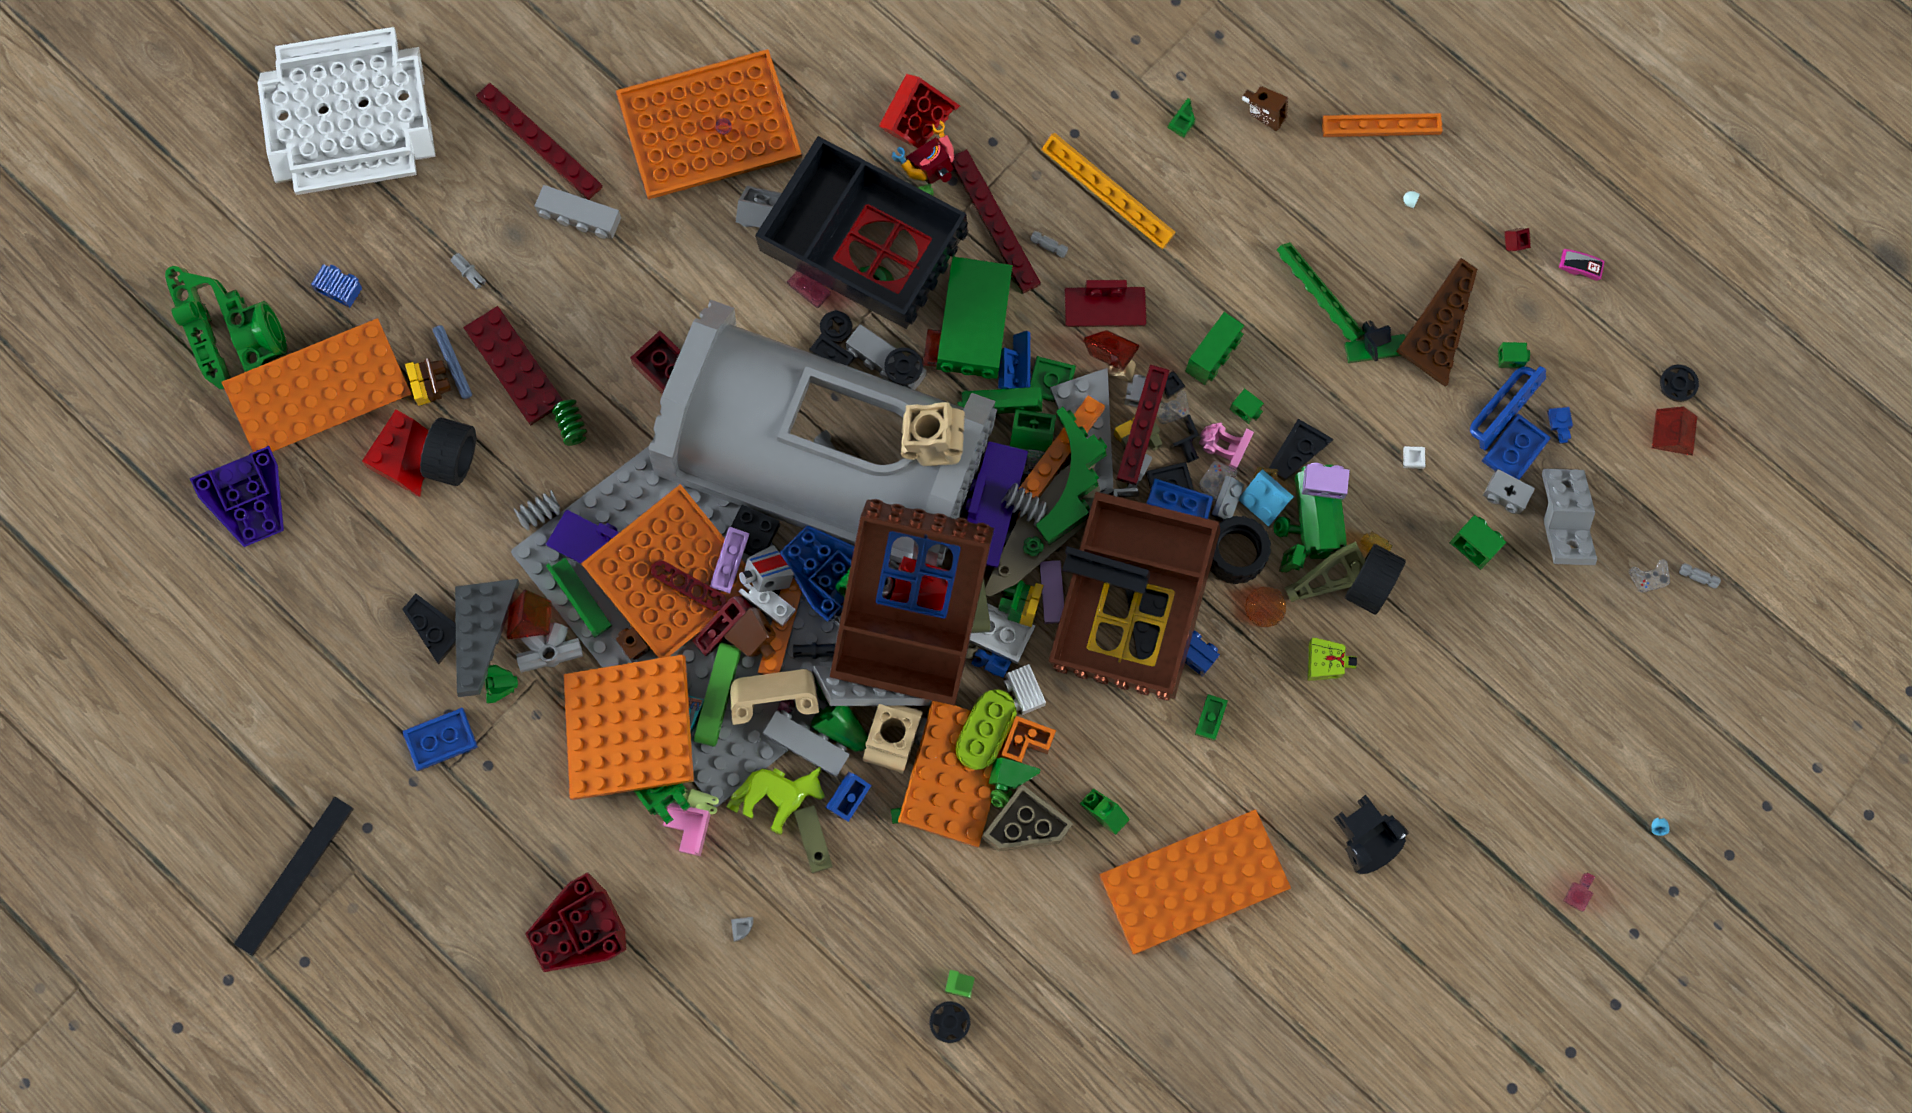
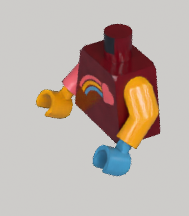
[892,121,954,184]

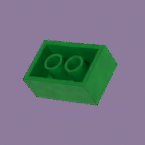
[1185,312,1244,385]

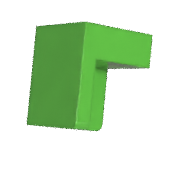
[945,970,975,999]

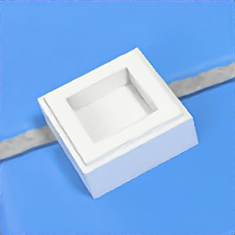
[1403,446,1425,469]

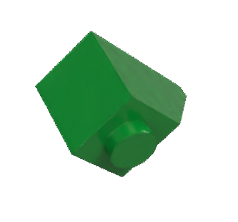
[989,757,1041,792]

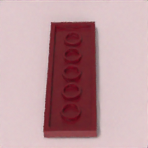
[463,306,563,426]

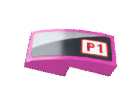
[1559,249,1605,281]

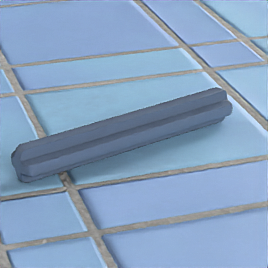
[433,325,472,399]

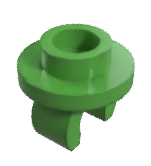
[990,789,1012,808]

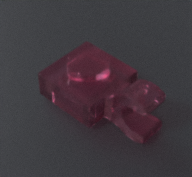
[1563,872,1595,912]

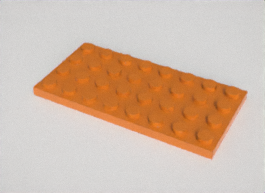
[222,318,412,452]
[1099,809,1291,955]

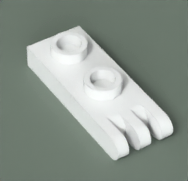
[738,583,796,627]

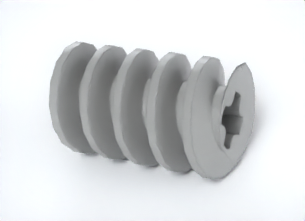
[1001,483,1048,526]
[513,490,560,531]

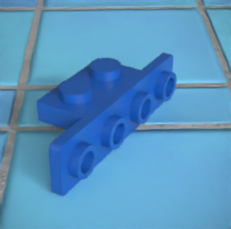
[998,331,1030,389]

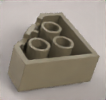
[982,784,1074,851]

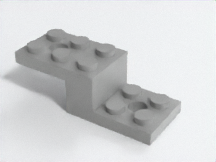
[1542,469,1597,565]

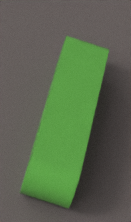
[694,643,741,747]

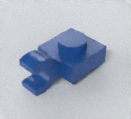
[1547,407,1573,444]
[971,649,1011,678]

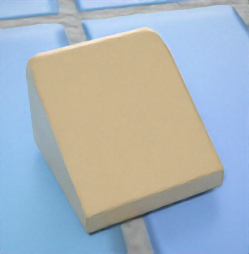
[1108,357,1136,382]

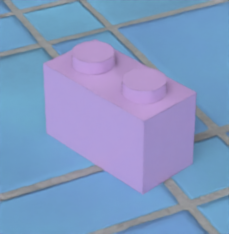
[1302,463,1349,500]

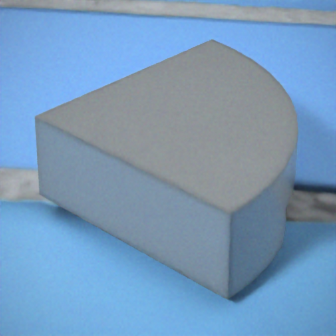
[731,917,753,942]

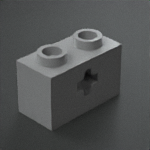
[1482,469,1535,514]

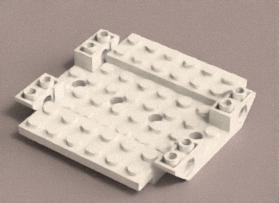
[258,27,436,195]

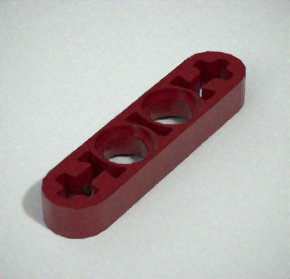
[650,561,726,611]

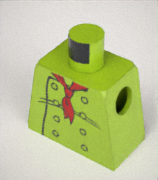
[1307,637,1357,681]

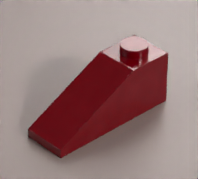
[692,596,754,656]

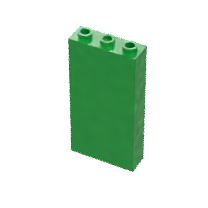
[936,256,1012,379]

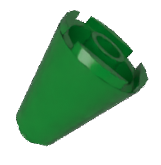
[811,701,868,752]

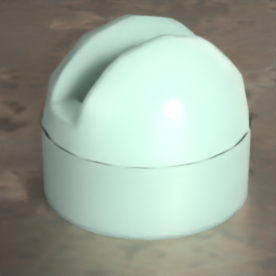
[1403,191,1420,209]

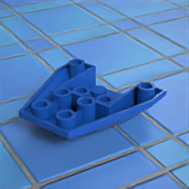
[780,525,855,622]

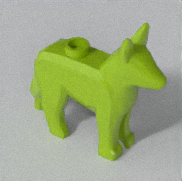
[727,767,825,835]

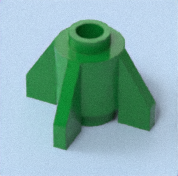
[485,665,518,704]

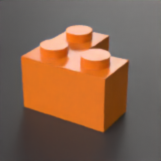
[1001,716,1056,763]

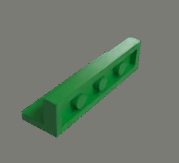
[958,387,1043,414]
[546,558,612,638]

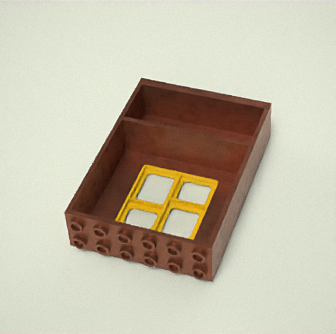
[1049,492,1221,701]

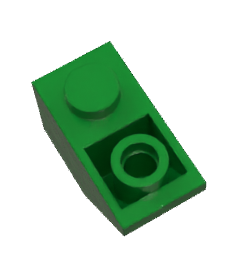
[1079,788,1130,835]

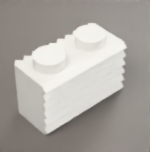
[1003,664,1046,715]

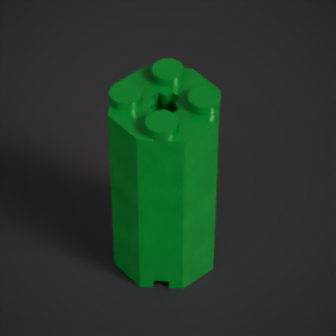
[1295,465,1347,559]

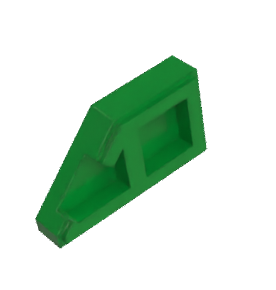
[1168,98,1195,138]

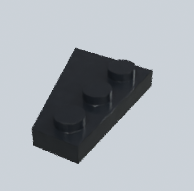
[1267,419,1334,481]
[402,593,456,664]

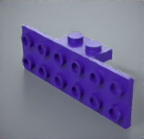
[965,441,1028,568]
[546,510,619,564]

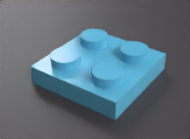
[1239,469,1294,527]

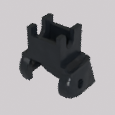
[1333,795,1409,875]

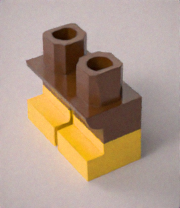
[405,358,451,406]

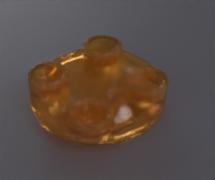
[1245,587,1286,628]

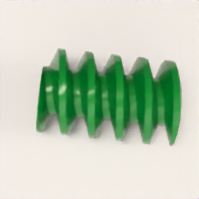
[552,399,587,446]

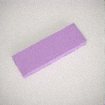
[710,527,750,594]
[1039,560,1064,624]

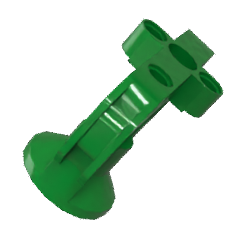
[165,266,288,390]

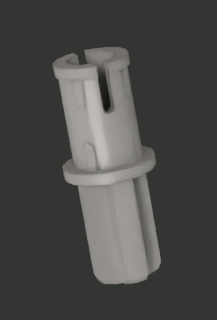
[451,253,486,289]

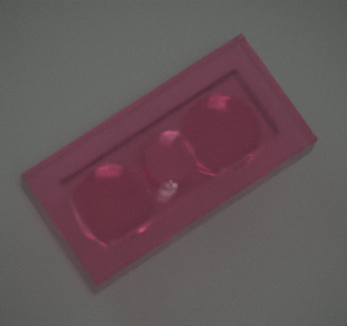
[787,271,831,309]

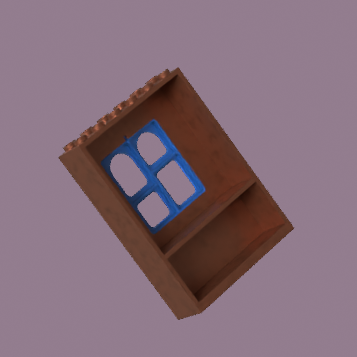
[830,499,994,706]

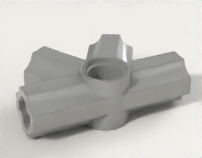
[516,623,583,673]

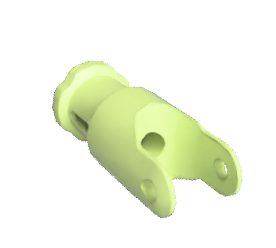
[675,789,719,814]

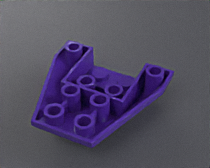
[189,446,284,547]

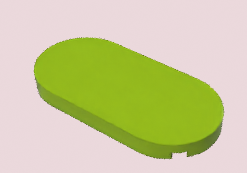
[956,689,1017,770]

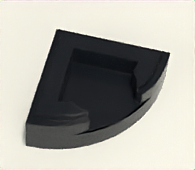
[1164,370,1185,399]

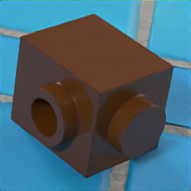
[616,627,649,663]

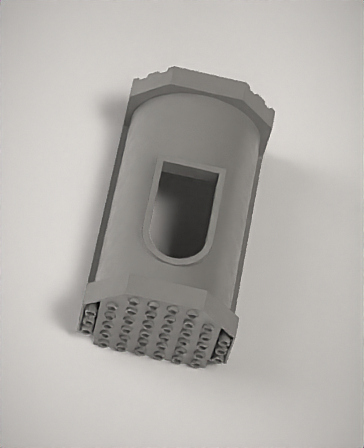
[648,300,997,567]

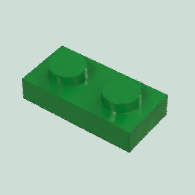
[1194,694,1228,741]

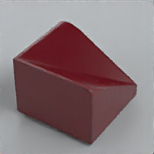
[1505,228,1531,251]

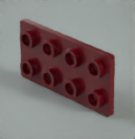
[1064,280,1147,327]

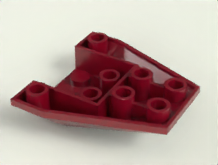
[525,872,626,972]

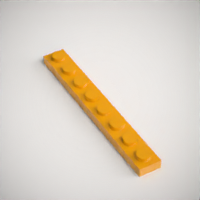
[1041,133,1176,249]

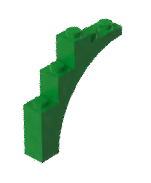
[1036,407,1107,546]

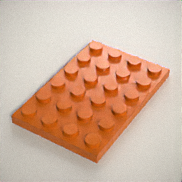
[898,701,1012,848]

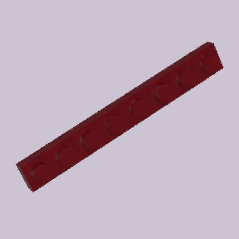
[476,83,603,200]
[952,149,1041,294]

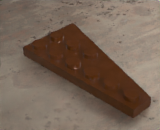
[1396,258,1477,387]

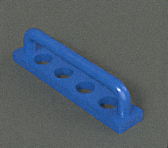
[1470,366,1546,451]

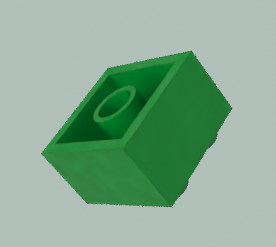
[1449,515,1506,570]

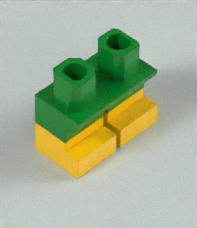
[998,580,1044,627]

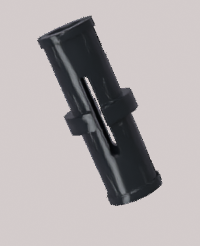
[793,642,836,659]

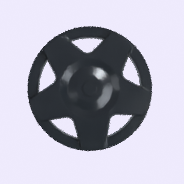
[884,347,923,386]
[1660,364,1699,402]
[929,1001,970,1043]

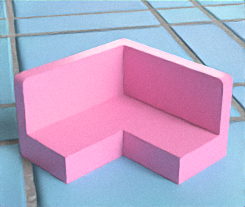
[663,803,711,856]

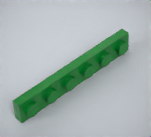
[1277,242,1365,342]

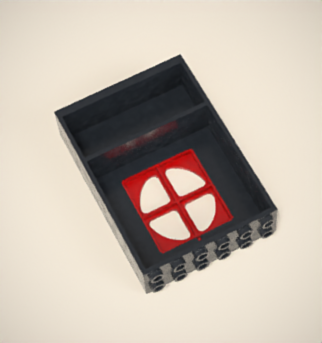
[755,136,969,329]

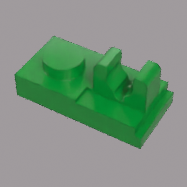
[1279,544,1306,573]

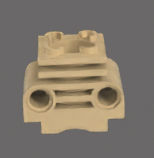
[863,704,923,774]

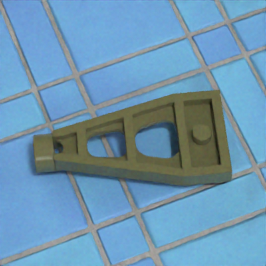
[1285,541,1365,602]

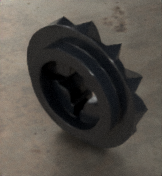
[820,311,852,343]

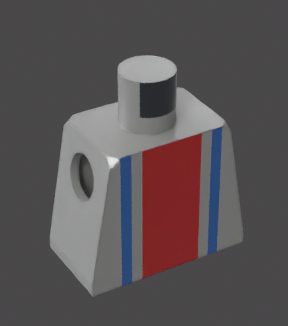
[739,545,794,592]

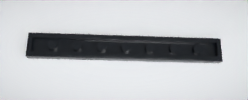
[234,797,354,956]

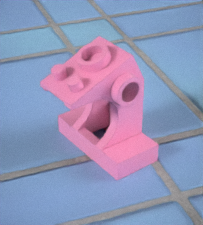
[1199,422,1254,473]

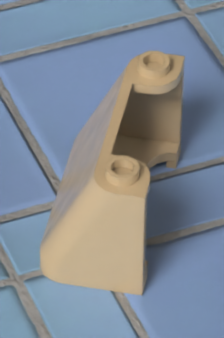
[730,669,819,725]

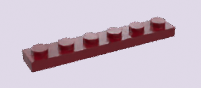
[1116,364,1170,485]

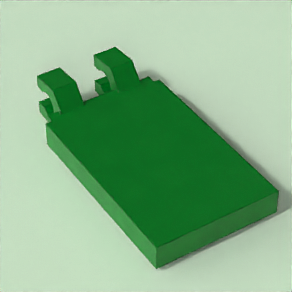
[634,784,691,825]

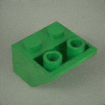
[1010,409,1056,460]

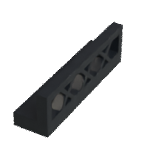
[1062,546,1151,595]

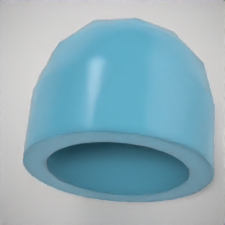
[1651,817,1670,836]

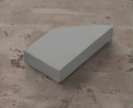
[1127,454,1152,493]

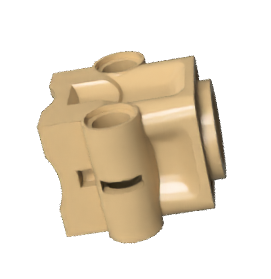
[901,402,965,466]

